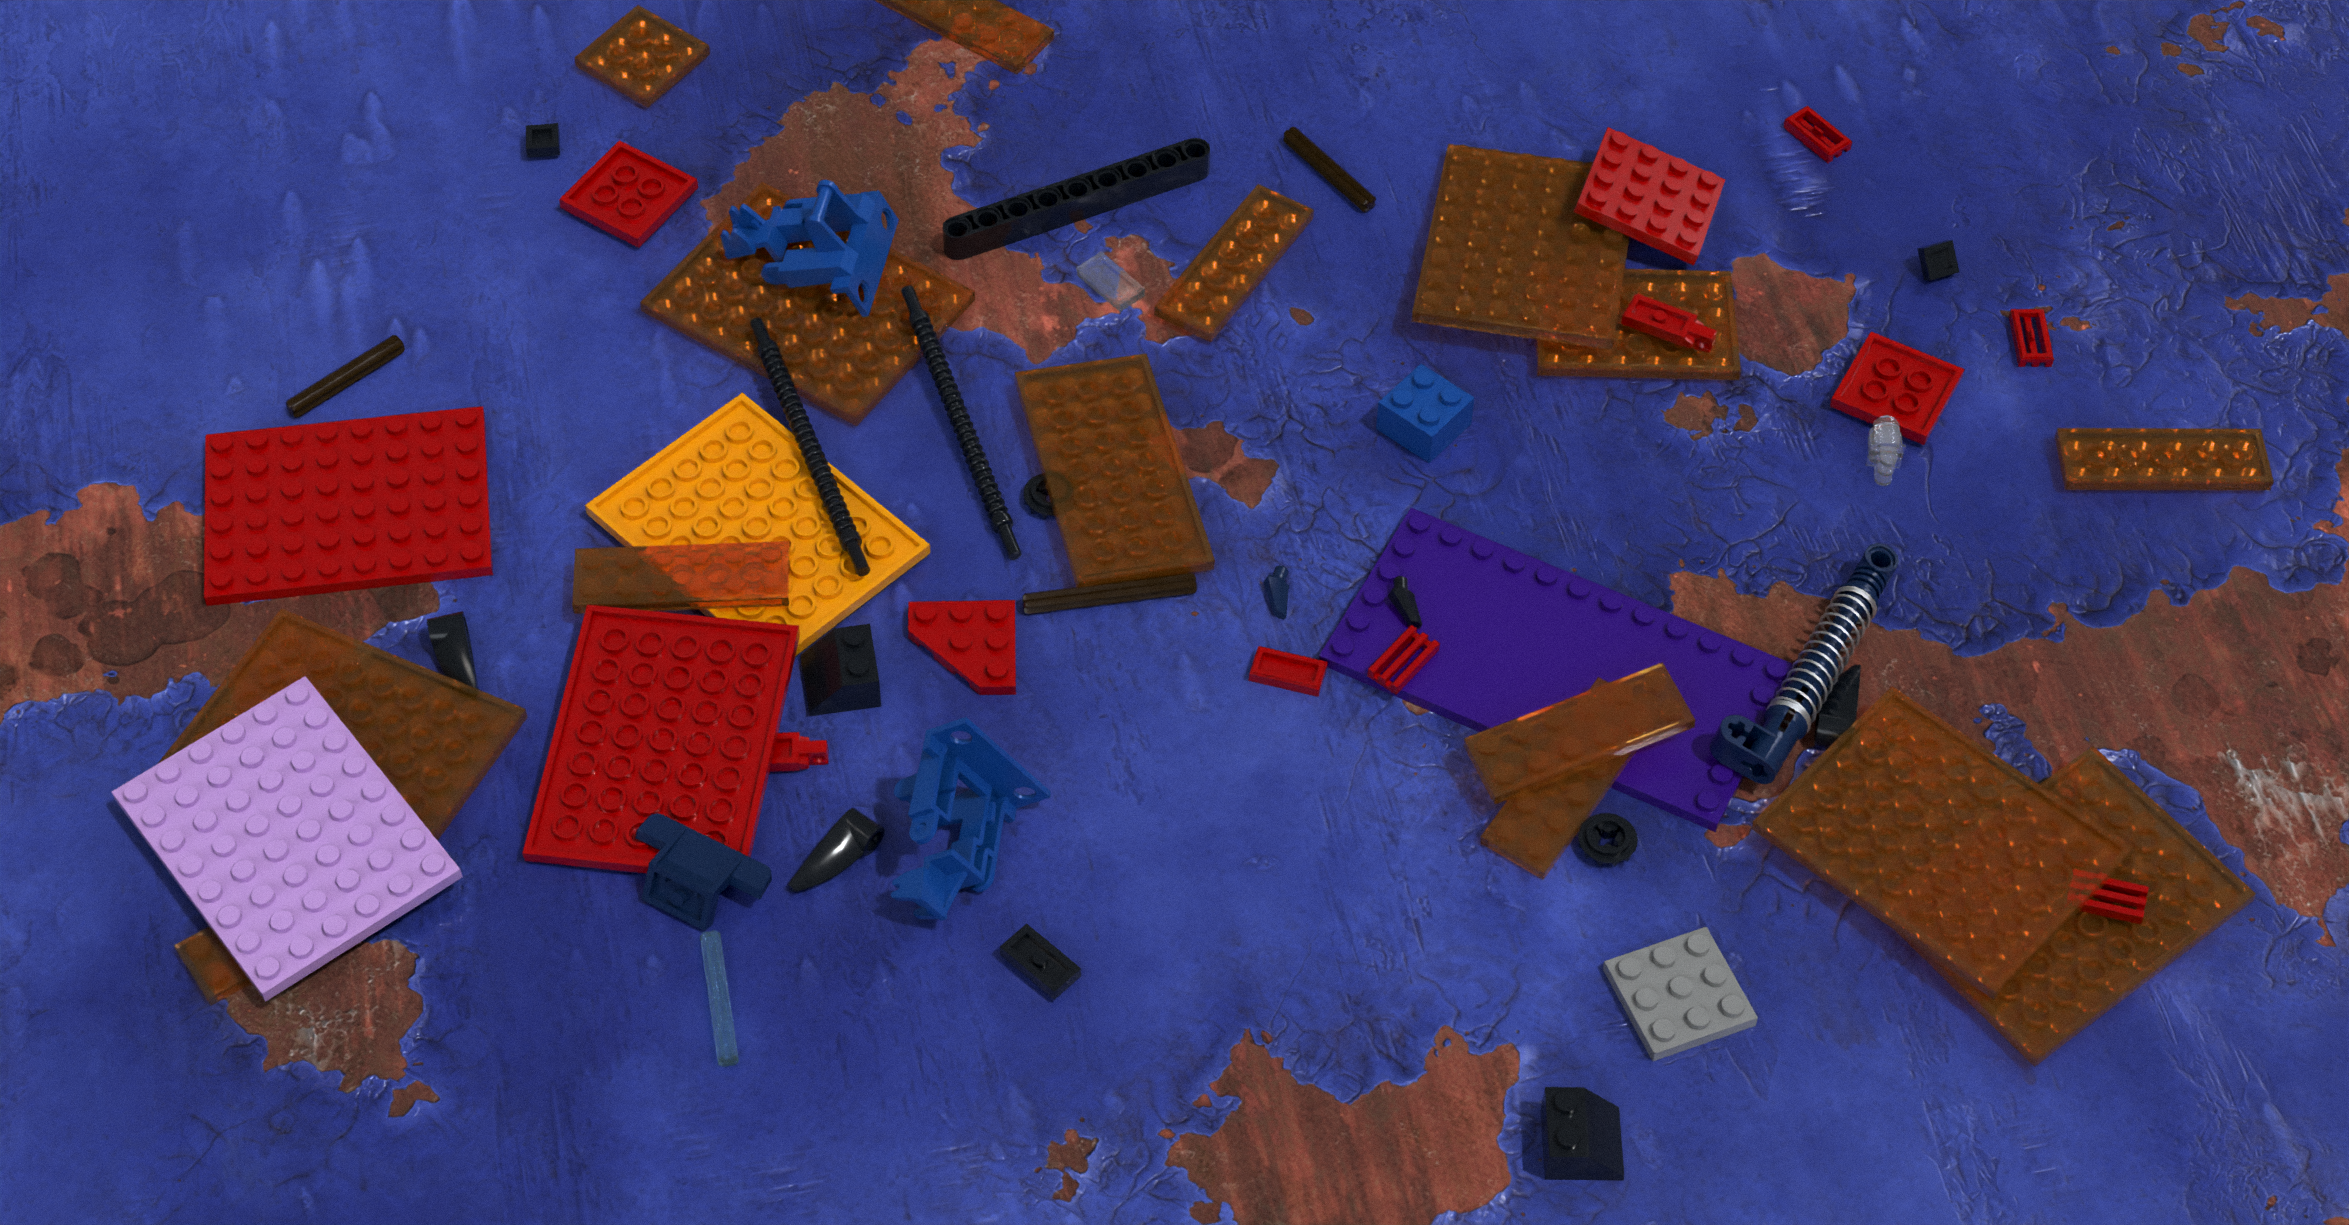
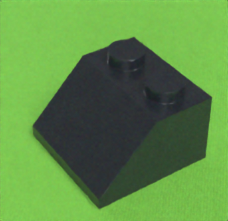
[800,624,881,716]
[1540,1087,1624,1181]

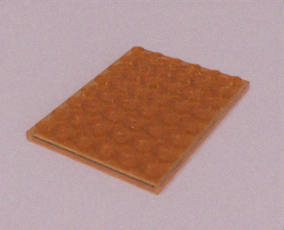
[1411,144,1630,350]
[640,182,975,426]
[158,609,528,841]
[1752,686,2134,1000]
[1874,746,2256,1067]

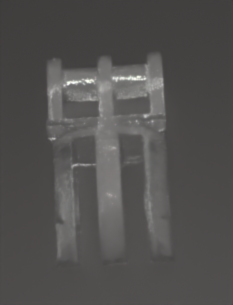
[1865,415,1906,486]

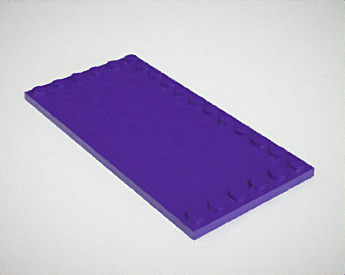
[1319,508,1798,832]

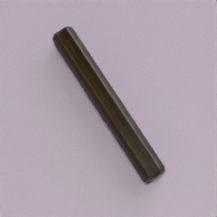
[1283,127,1376,212]
[285,335,405,418]

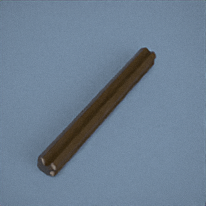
[1022,573,1197,614]

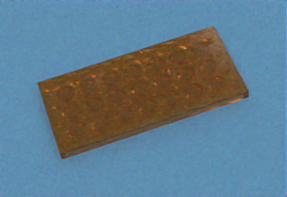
[1014,354,1215,588]

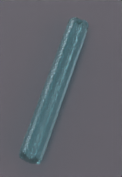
[700,930,739,1067]

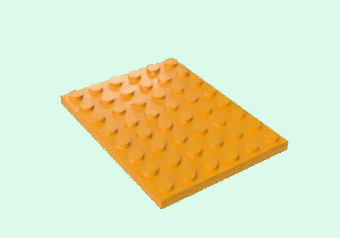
[585,392,930,656]

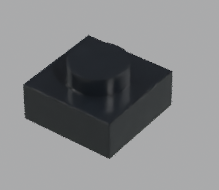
[526,123,560,158]
[1917,240,1959,281]

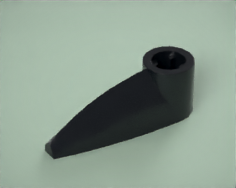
[427,611,481,703]
[1814,665,1861,751]
[788,808,885,892]

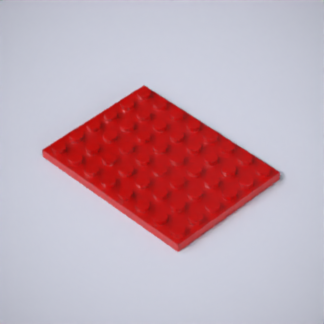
[204,406,493,606]
[522,605,800,874]

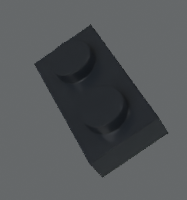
[1000,923,1081,1000]

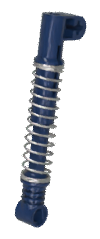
[1710,543,1899,784]

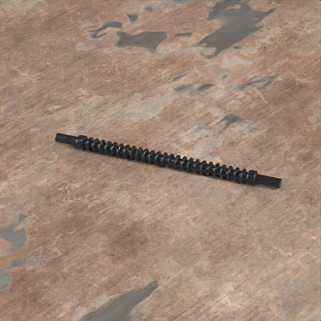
[901,285,1022,560]
[750,317,870,576]

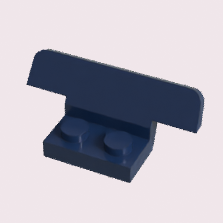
[635,813,772,931]

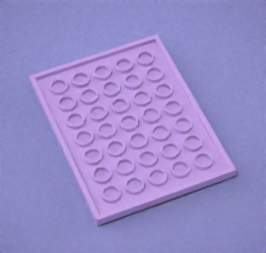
[112,676,463,1002]

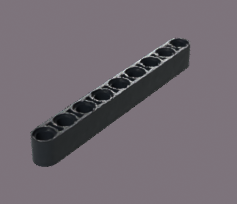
[942,138,1210,260]

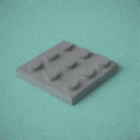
[1603,927,1758,1061]

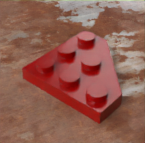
[908,600,1016,695]

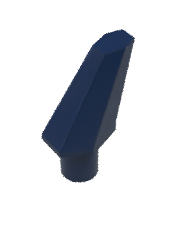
[1263,566,1289,620]

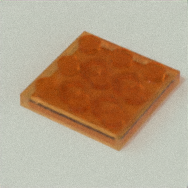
[574,5,710,108]

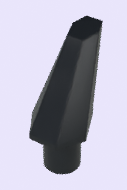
[1388,576,1422,629]

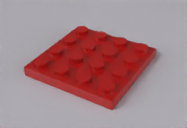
[1573,127,1726,265]

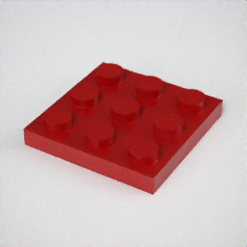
[559,140,698,248]
[1830,332,1965,445]

